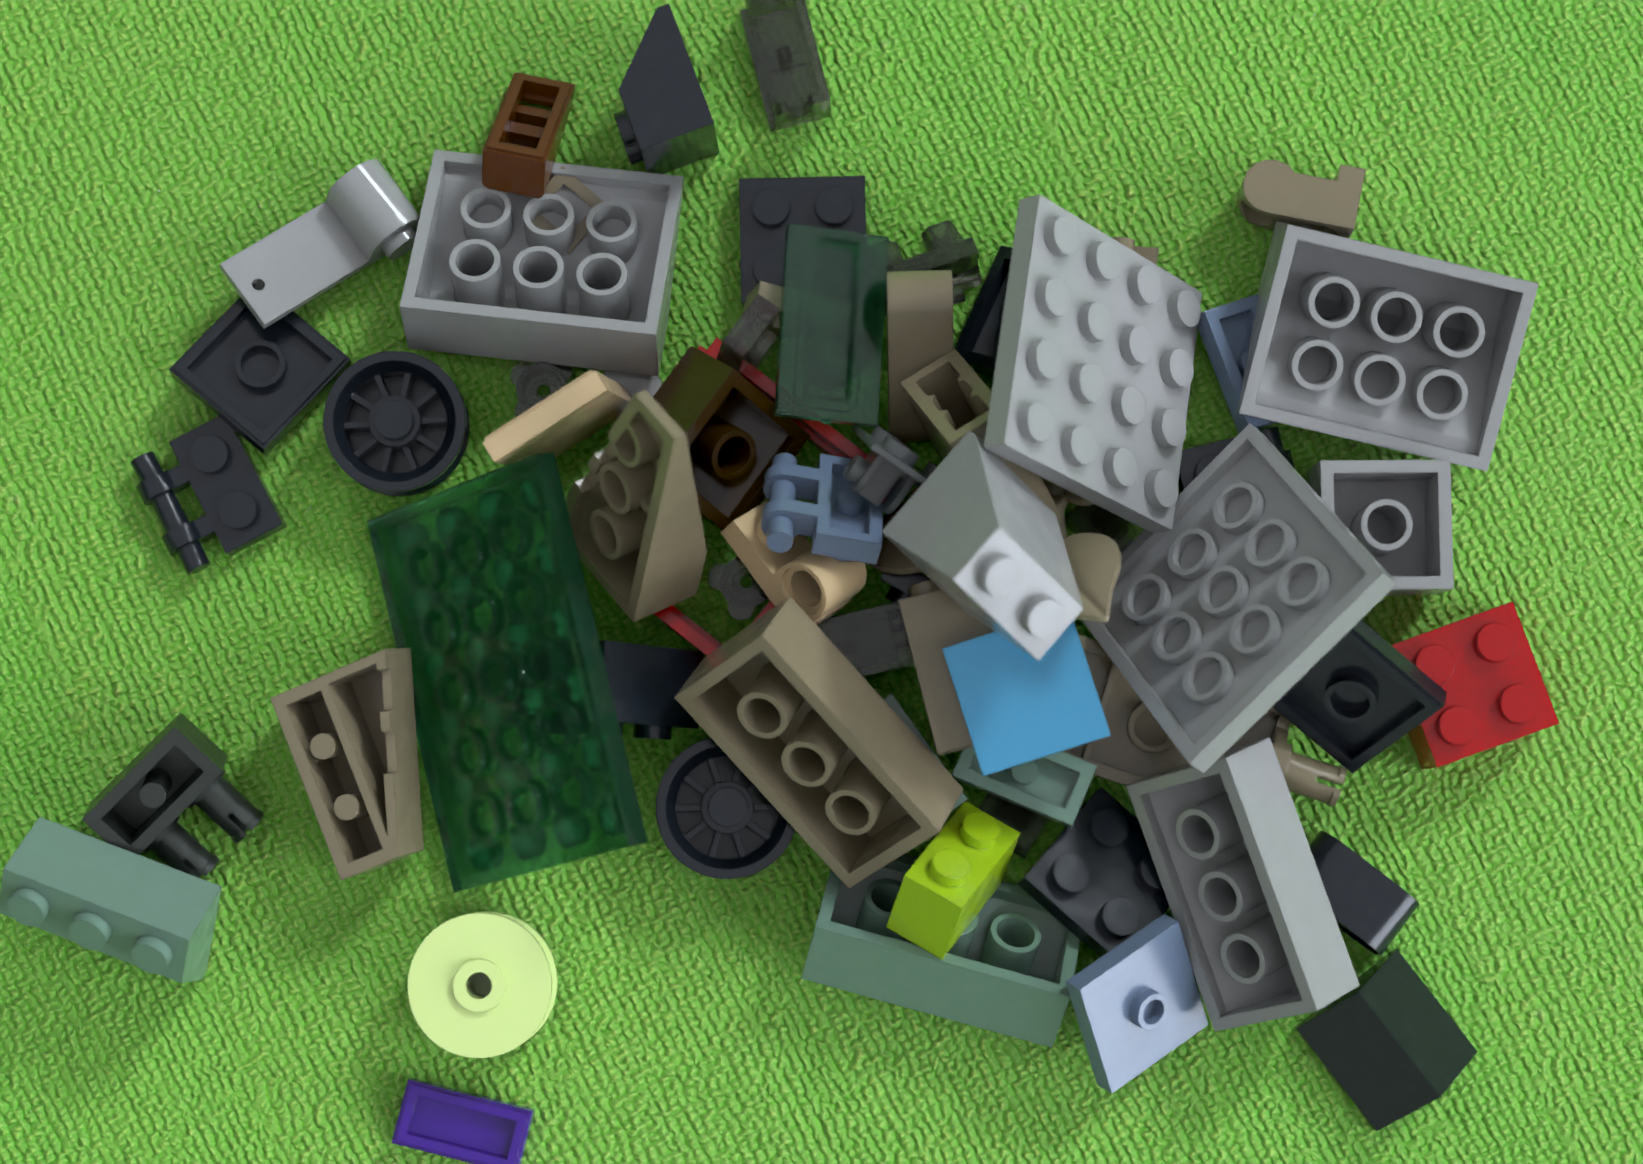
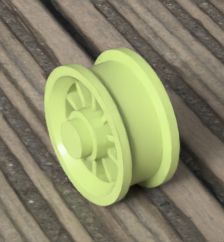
[407,911,558,1058]

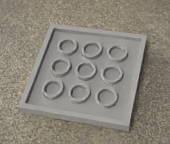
[983,194,1202,533]
[1082,423,1397,773]

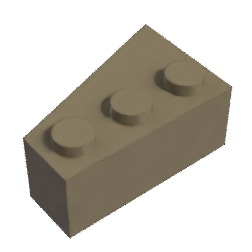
[270,648,424,880]

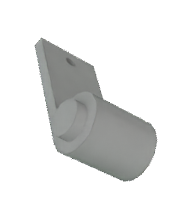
[220,159,420,329]

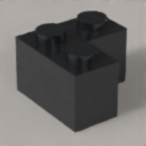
[517,640,703,740]

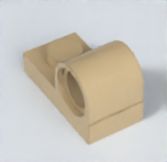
[720,500,867,625]

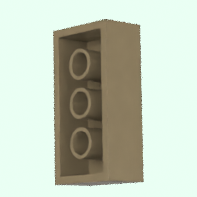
[674,596,964,888]

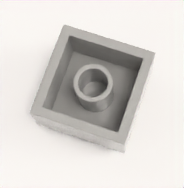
[1308,459,1454,596]

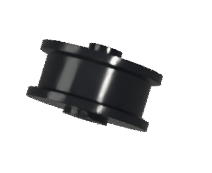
[323,351,470,497]
[656,738,795,879]

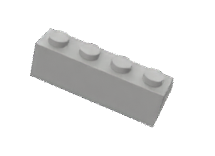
[1126,737,1360,1031]

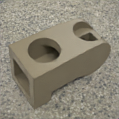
[1237,160,1366,238]

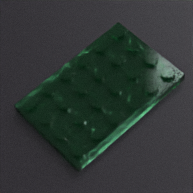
[367,452,647,892]

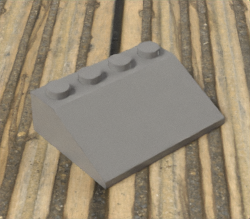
[399,149,684,376]
[1237,221,1539,472]

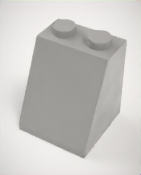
[881,431,1083,661]

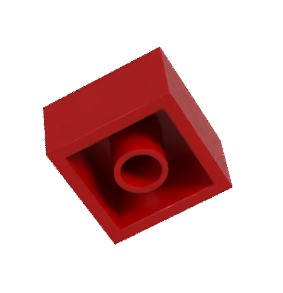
[1392,601,1559,769]

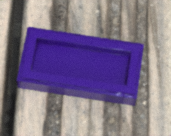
[392,1078,535,1164]

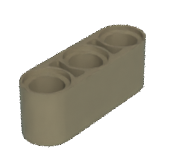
[886,270,953,443]

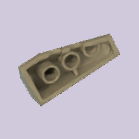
[560,390,707,622]

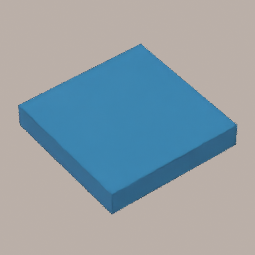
[942,620,1111,776]

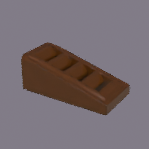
[482,73,575,198]

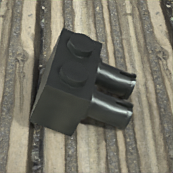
[82,712,265,878]

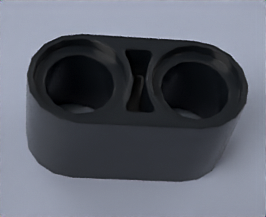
[1309,830,1419,957]

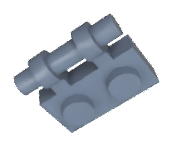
[761,453,883,565]

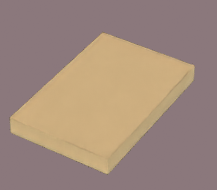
[482,369,632,473]

